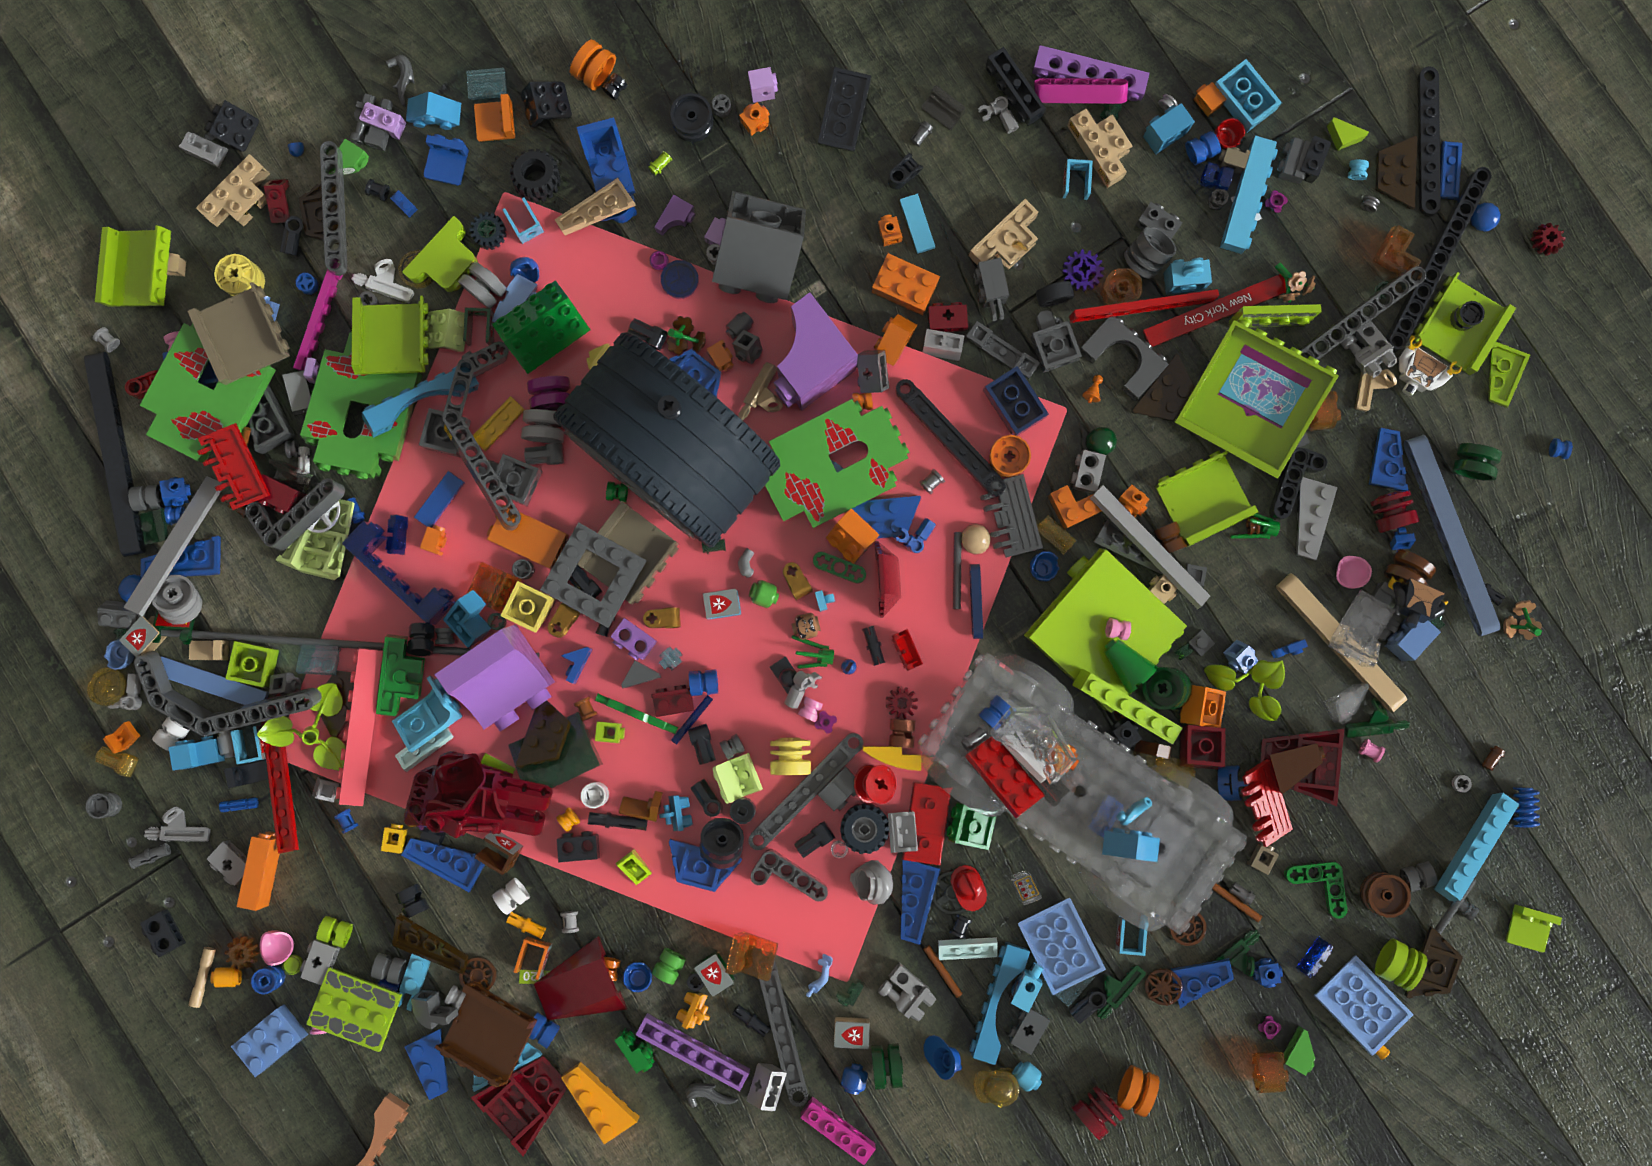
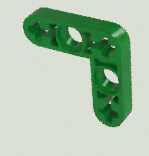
[1284,861,1347,919]

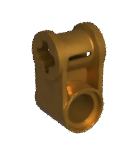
[783,562,813,600]
[548,603,580,638]
[643,607,681,628]

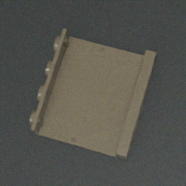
[187,282,290,385]
[578,501,679,605]

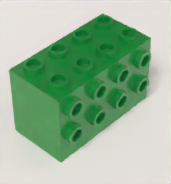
[492,280,591,374]

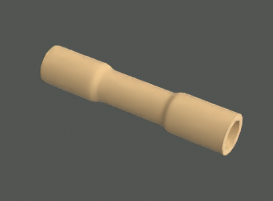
[188,947,216,1008]

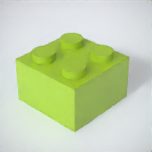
[225,641,279,687]

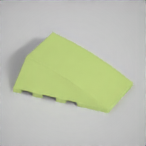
[276,499,355,580]

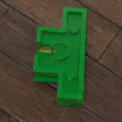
[376,634,425,716]

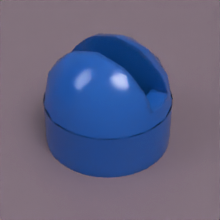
[288,142,304,157]
[841,659,857,675]

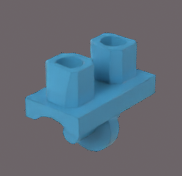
[659,795,693,831]

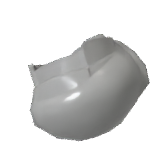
[850,860,893,905]

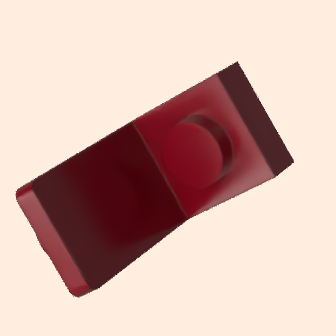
[264,179,290,223]

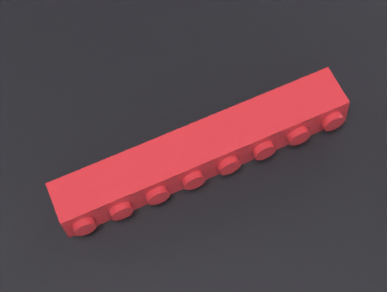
[335,647,383,806]

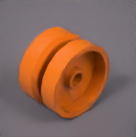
[570,39,616,90]
[1116,1065,1160,1117]

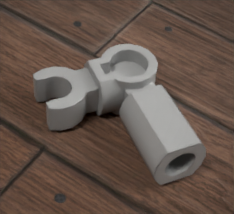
[978,96,1019,134]
[784,671,822,708]
[108,674,142,710]

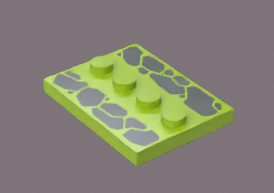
[1229,304,1321,328]
[306,967,402,1052]

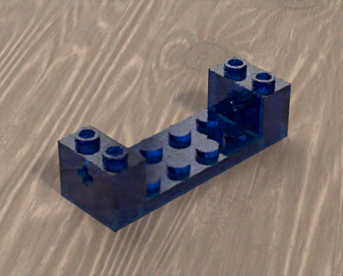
[342,521,456,625]

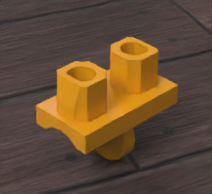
[676,992,711,1029]

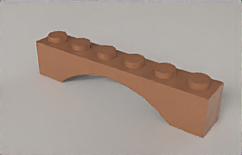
[356,1093,409,1166]

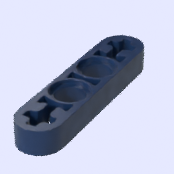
[969,564,983,639]

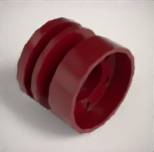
[1370,490,1420,533]
[1071,1085,1124,1141]

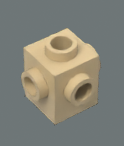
[1148,574,1177,604]

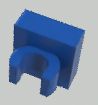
[1390,527,1416,550]

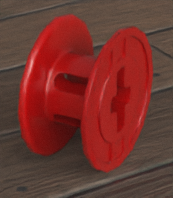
[854,765,896,804]

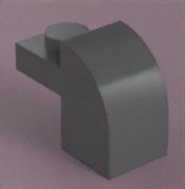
[411,990,458,1029]

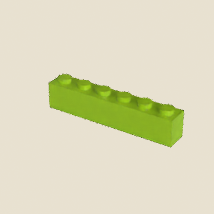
[1072,669,1183,744]

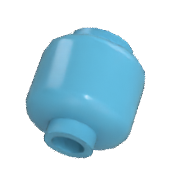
[1012,1061,1042,1092]

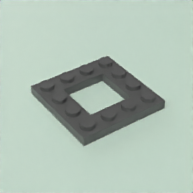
[540,522,647,628]

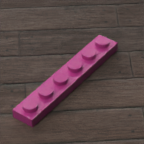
[293,262,343,371]

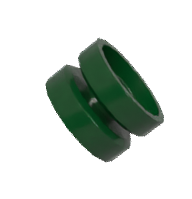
[1452,443,1502,481]
[1143,667,1192,710]
[871,1043,903,1090]

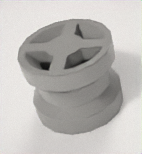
[444,985,466,1010]

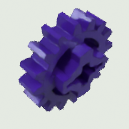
[1062,249,1104,292]

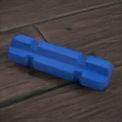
[219,797,259,812]

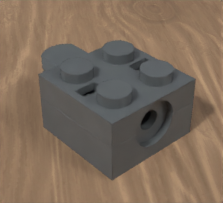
[973,258,1009,322]
[1030,310,1082,373]
[478,454,542,507]

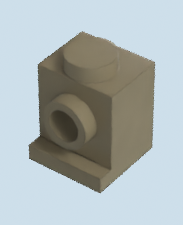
[1218,147,1250,174]
[1246,844,1279,875]

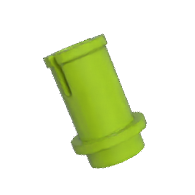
[648,151,672,176]

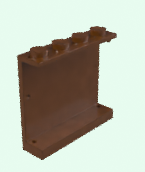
[435,982,537,1087]

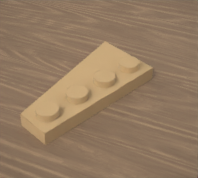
[555,178,636,236]

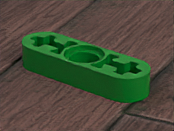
[813,552,866,584]

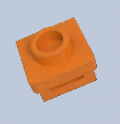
[103,721,140,754]

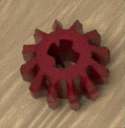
[1530,223,1566,256]
[886,687,918,719]

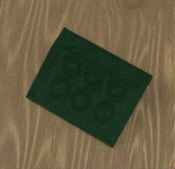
[508,712,603,789]

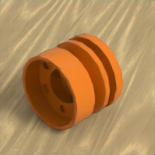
[989,435,1031,477]

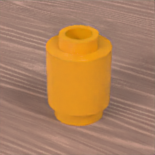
[210,967,242,987]

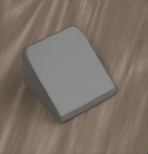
[312,777,339,802]

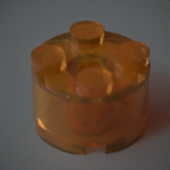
[1100,268,1142,305]
[1308,391,1341,431]
[1252,1052,1289,1093]

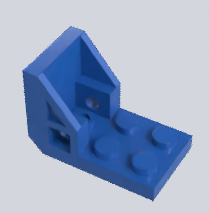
[577,117,635,194]

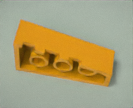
[561,1062,640,1144]

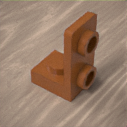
[619,791,663,822]

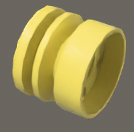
[214,254,265,296]
[770,738,811,775]

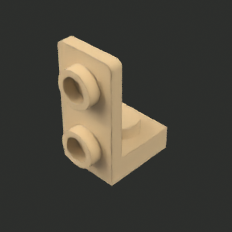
[189,640,229,660]

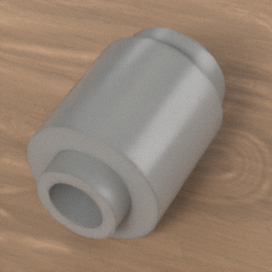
[217,729,235,758]

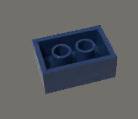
[983,366,1049,436]

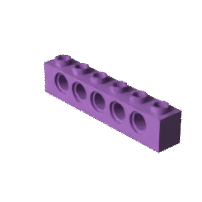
[1032,45,1150,101]
[636,1013,750,1091]

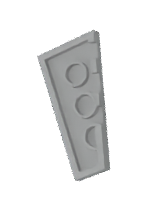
[1296,477,1337,561]

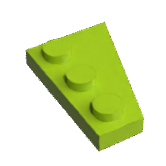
[1488,342,1530,408]

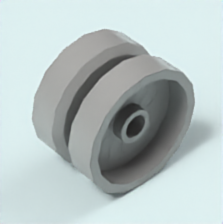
[458,261,507,309]
[521,409,565,443]
[152,575,202,624]

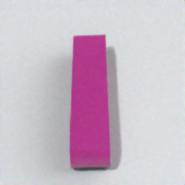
[1034,78,1128,104]

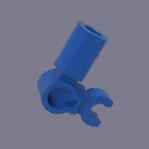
[893,518,936,553]

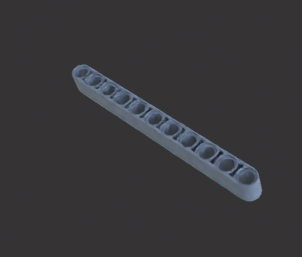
[1404,435,1500,637]

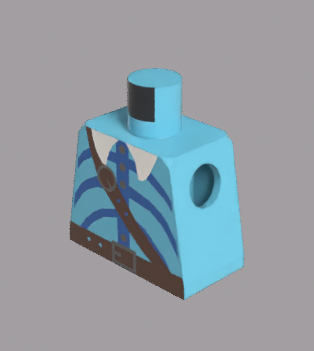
[1008,963,1044,1013]

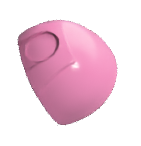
[1336,556,1372,589]
[260,930,294,965]

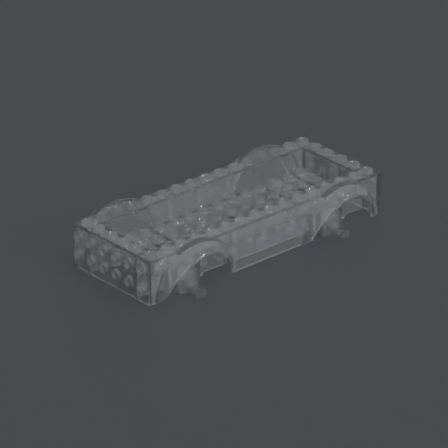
[917,652,1247,935]

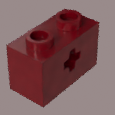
[928,302,968,332]

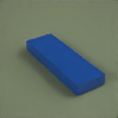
[1440,141,1462,200]
[414,471,465,528]

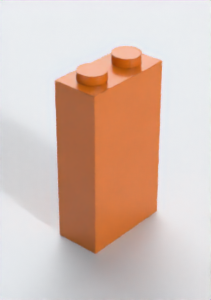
[487,505,569,570]
[237,831,279,911]

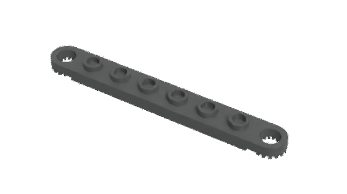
[748,733,863,850]
[756,951,808,1107]

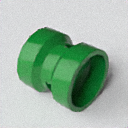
[606,481,628,502]

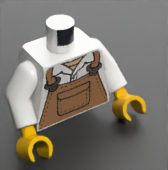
[1399,335,1462,396]

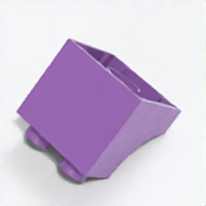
[773,292,858,410]
[434,625,555,732]

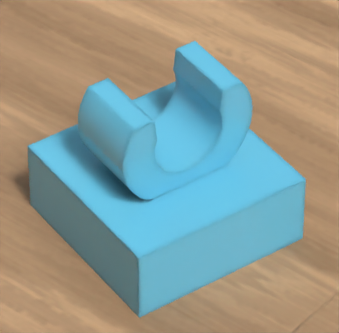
[815,590,835,612]

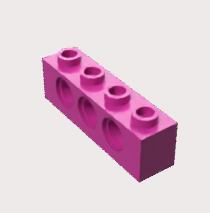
[800,1096,876,1165]

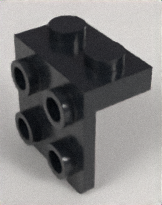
[521,81,572,127]
[204,100,259,152]

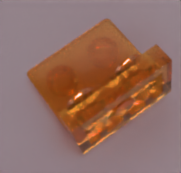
[467,562,522,613]
[725,932,778,981]

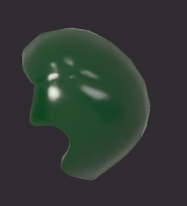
[1085,427,1117,455]

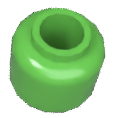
[749,580,779,608]

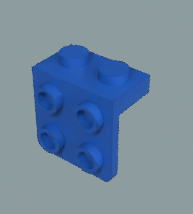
[424,134,469,186]

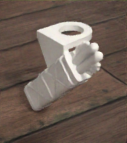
[351,259,414,304]

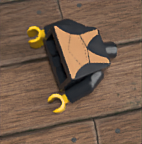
[1388,576,1448,628]

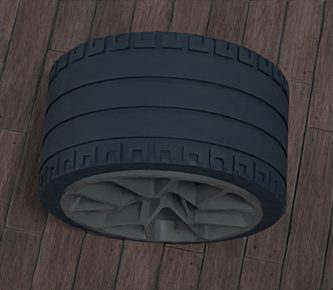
[553,332,780,547]

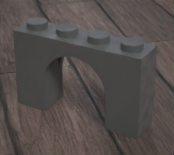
[1080,316,1169,401]

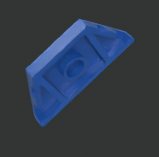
[670,349,722,398]
[852,496,921,539]
[669,839,742,892]

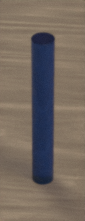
[671,695,713,745]

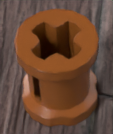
[574,697,598,721]

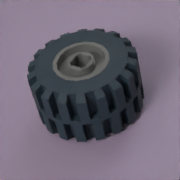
[840,803,889,854]

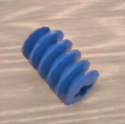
[1513,787,1540,828]

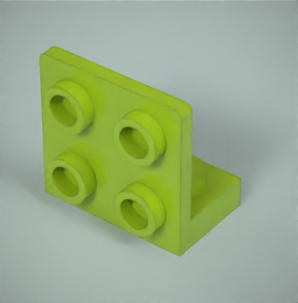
[1506,904,1562,952]

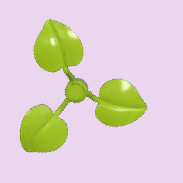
[1204,660,1285,721]
[257,683,346,771]

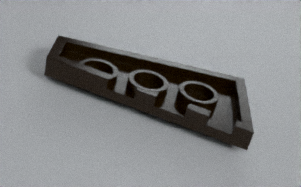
[392,914,468,974]

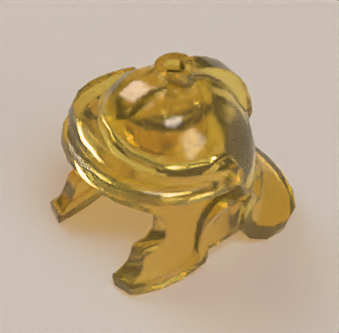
[974,1068,1019,1108]

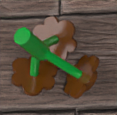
[667,316,706,355]

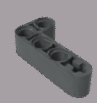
[751,850,828,901]

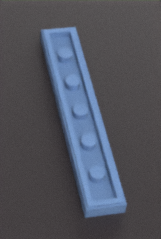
[161,656,269,705]

